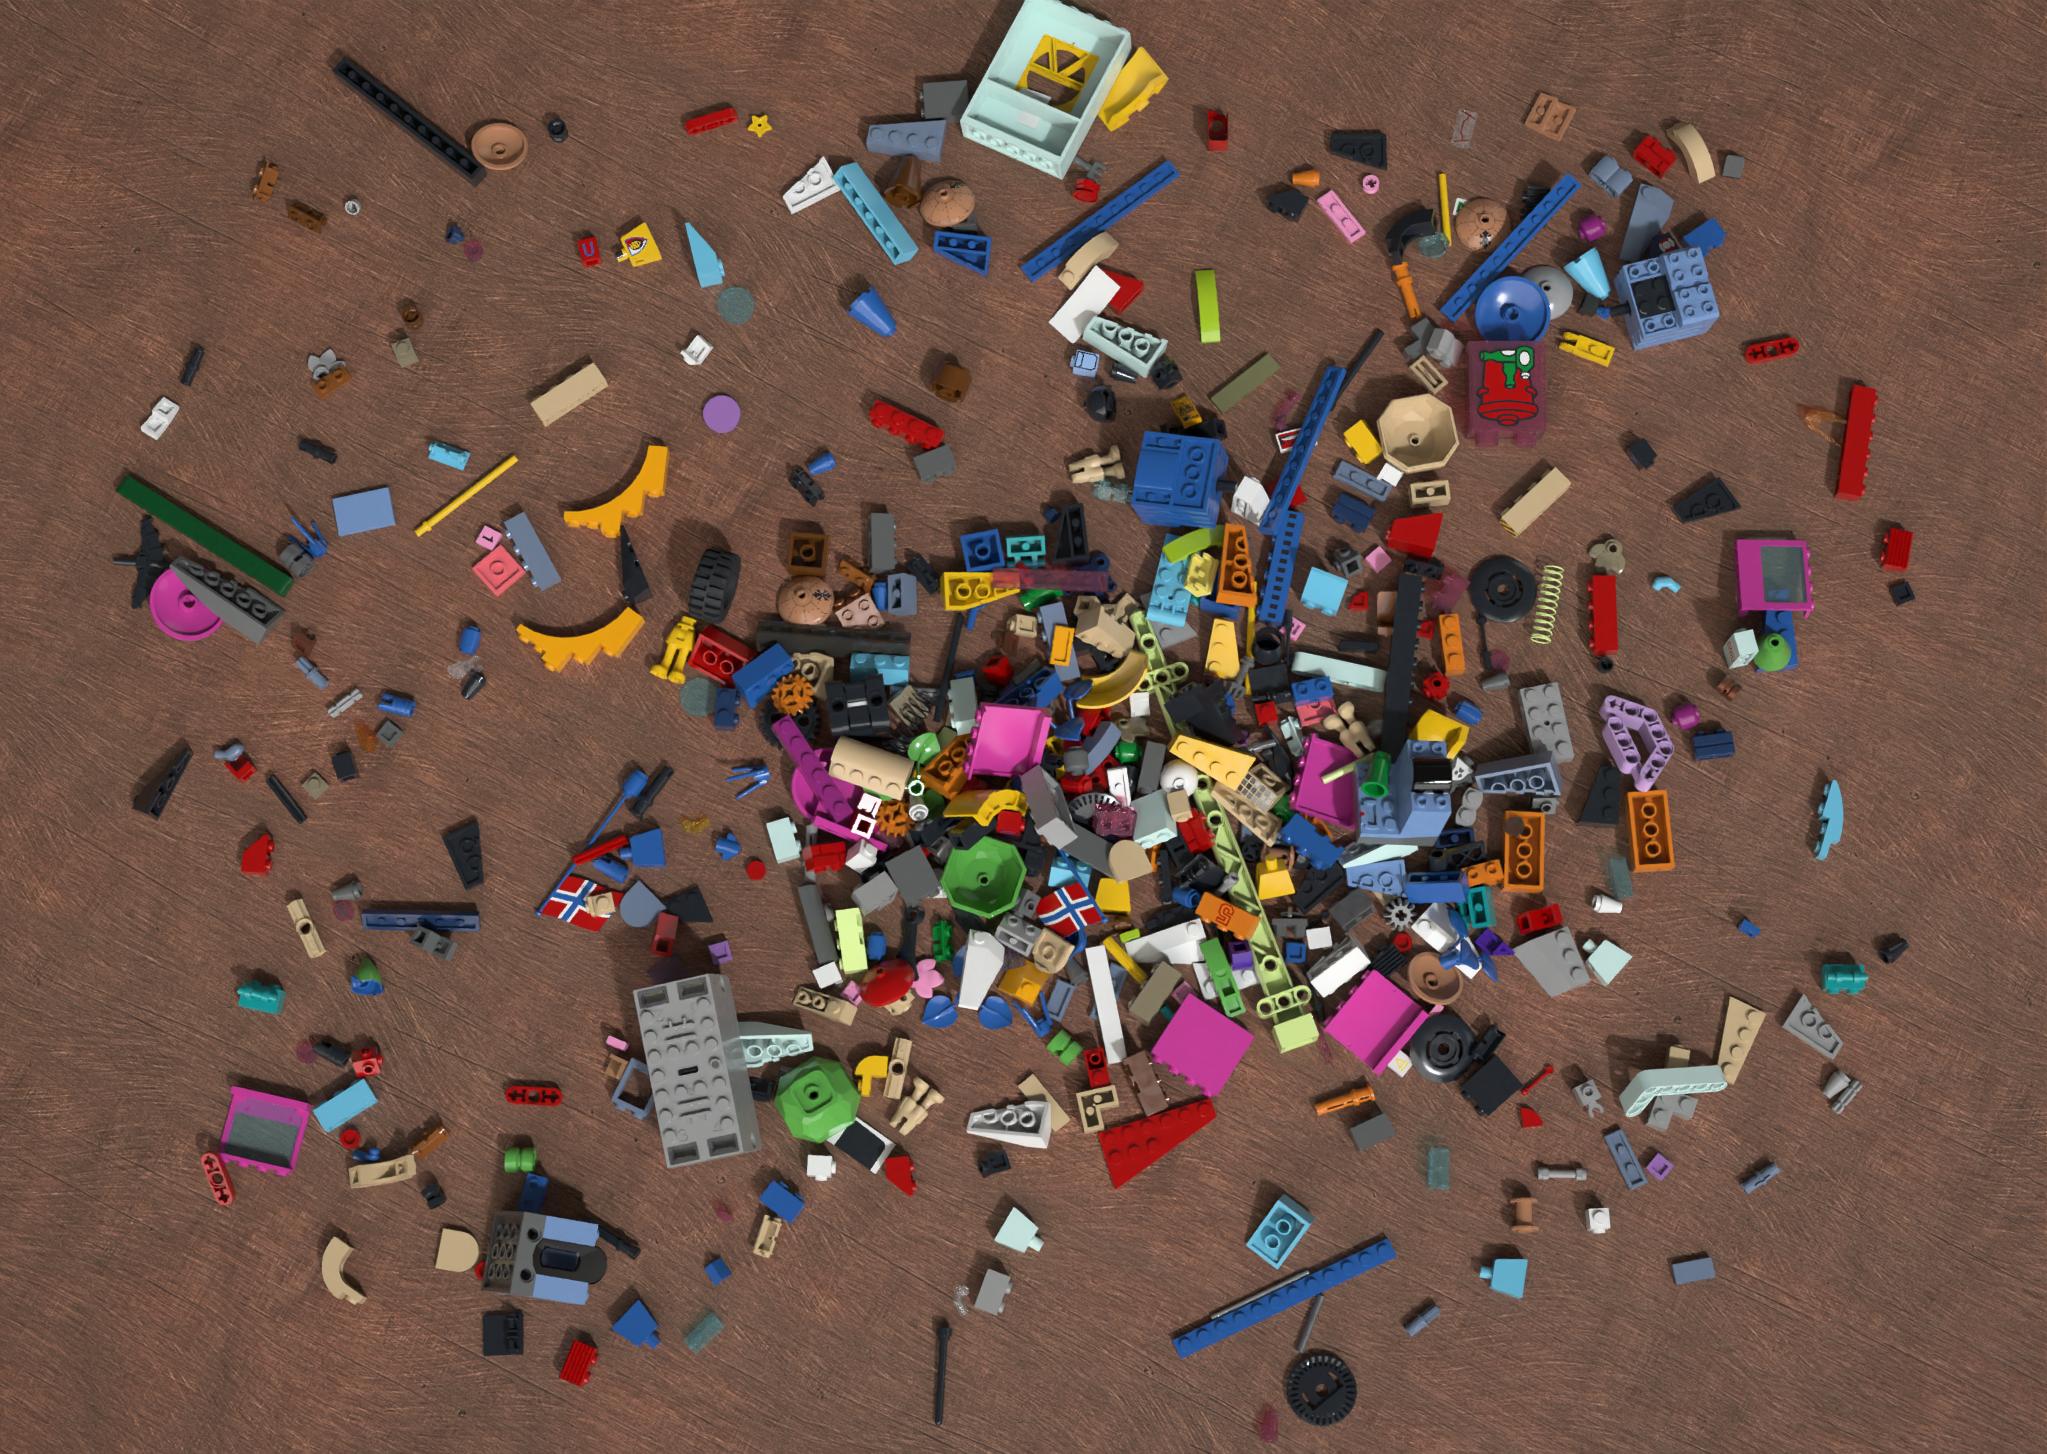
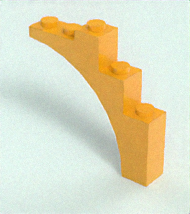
[564,445,670,538]
[516,607,645,673]

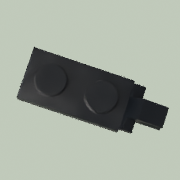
[1156,850,1174,905]
[1145,905,1201,932]
[951,906,994,937]

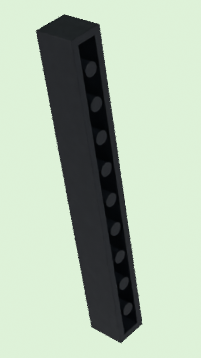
[332,57,487,188]
[1379,573,1425,764]

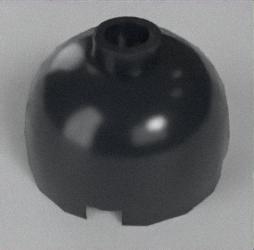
[1084,385,1117,423]

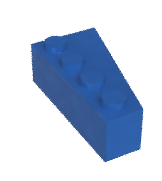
[1755,590,1798,673]
[994,666,1064,708]

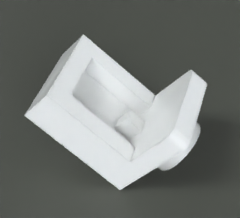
[680,335,713,365]

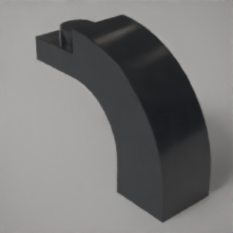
[1385,209,1438,265]
[1160,418,1228,441]

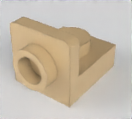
[1006,614,1038,638]
[585,892,616,917]

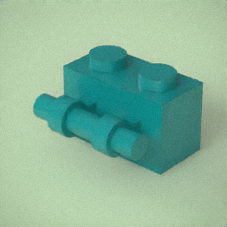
[1005,533,1046,570]
[1456,886,1497,930]
[1820,965,1868,994]
[238,980,286,1015]

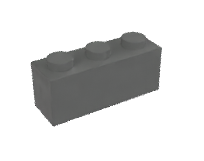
[867,513,897,574]

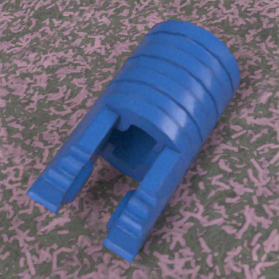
[377,693,416,717]
[593,855,630,884]

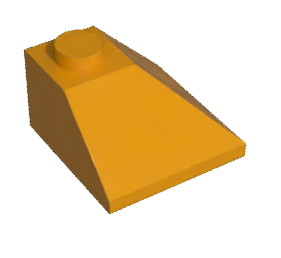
[998,954,1050,1007]

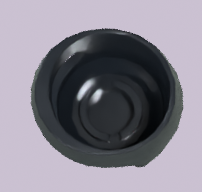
[1251,627,1283,665]

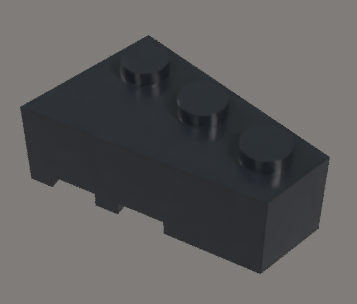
[1052,503,1090,568]

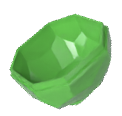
[940,835,1027,919]
[773,1056,861,1143]

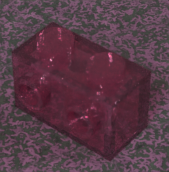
[1431,571,1470,615]
[1092,804,1137,838]

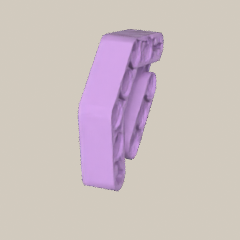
[1599,695,1674,792]

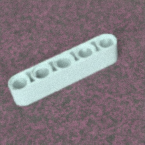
[1291,652,1387,692]

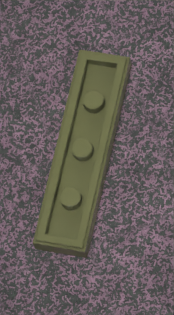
[1210,353,1281,414]

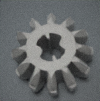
[1383,898,1417,931]

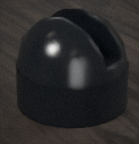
[1597,657,1614,674]

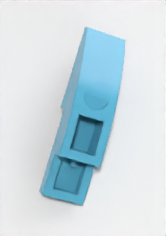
[1814,780,1843,860]

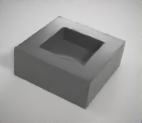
[376,721,404,748]

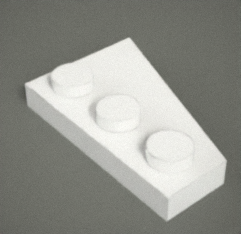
[783,156,841,214]
[1192,963,1260,1001]

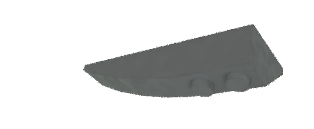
[169,556,285,645]

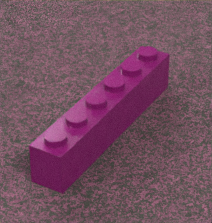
[771,714,853,824]

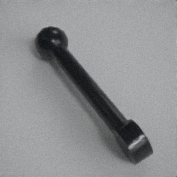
[1306,911,1330,930]

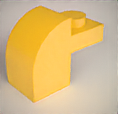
[855,1056,889,1097]

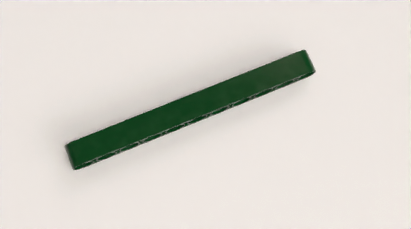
[115,475,295,598]

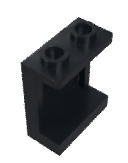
[1459,1056,1523,1118]

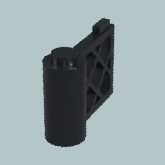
[1427,840,1487,872]

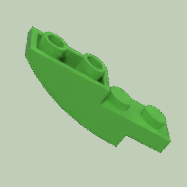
[1199,937,1246,1019]

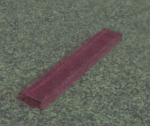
[992,568,1109,592]

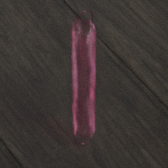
[1311,1012,1333,1066]

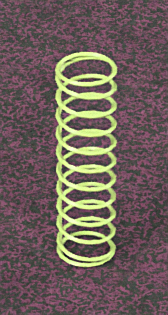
[1530,565,1564,644]

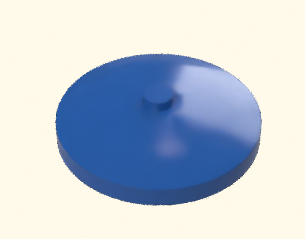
[1474,276,1551,349]

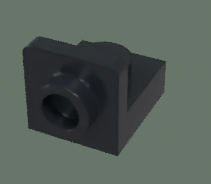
[1090,647,1119,674]
[977,1150,1011,1178]

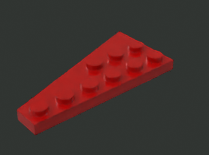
[1098,1098,1217,1191]

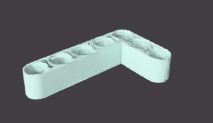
[1619,1065,1728,1117]

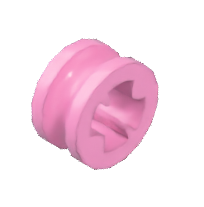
[1362,175,1379,194]

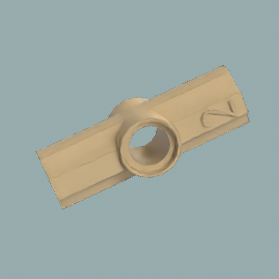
[287,899,327,959]
[883,1038,913,1100]

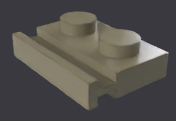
[887,684,932,731]

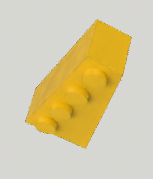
[1167,731,1256,791]

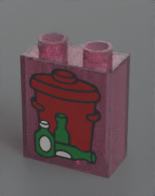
[1464,341,1546,447]

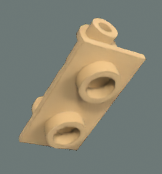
[752,1215,782,1258]

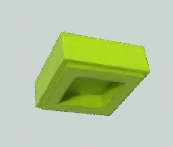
[1119,928,1140,944]

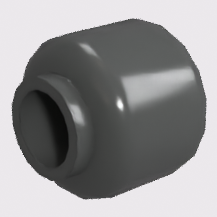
[1063,746,1089,776]

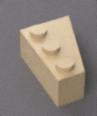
[1075,605,1136,659]

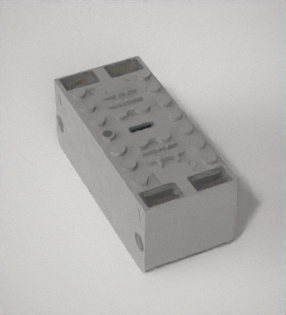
[633,974,762,1168]

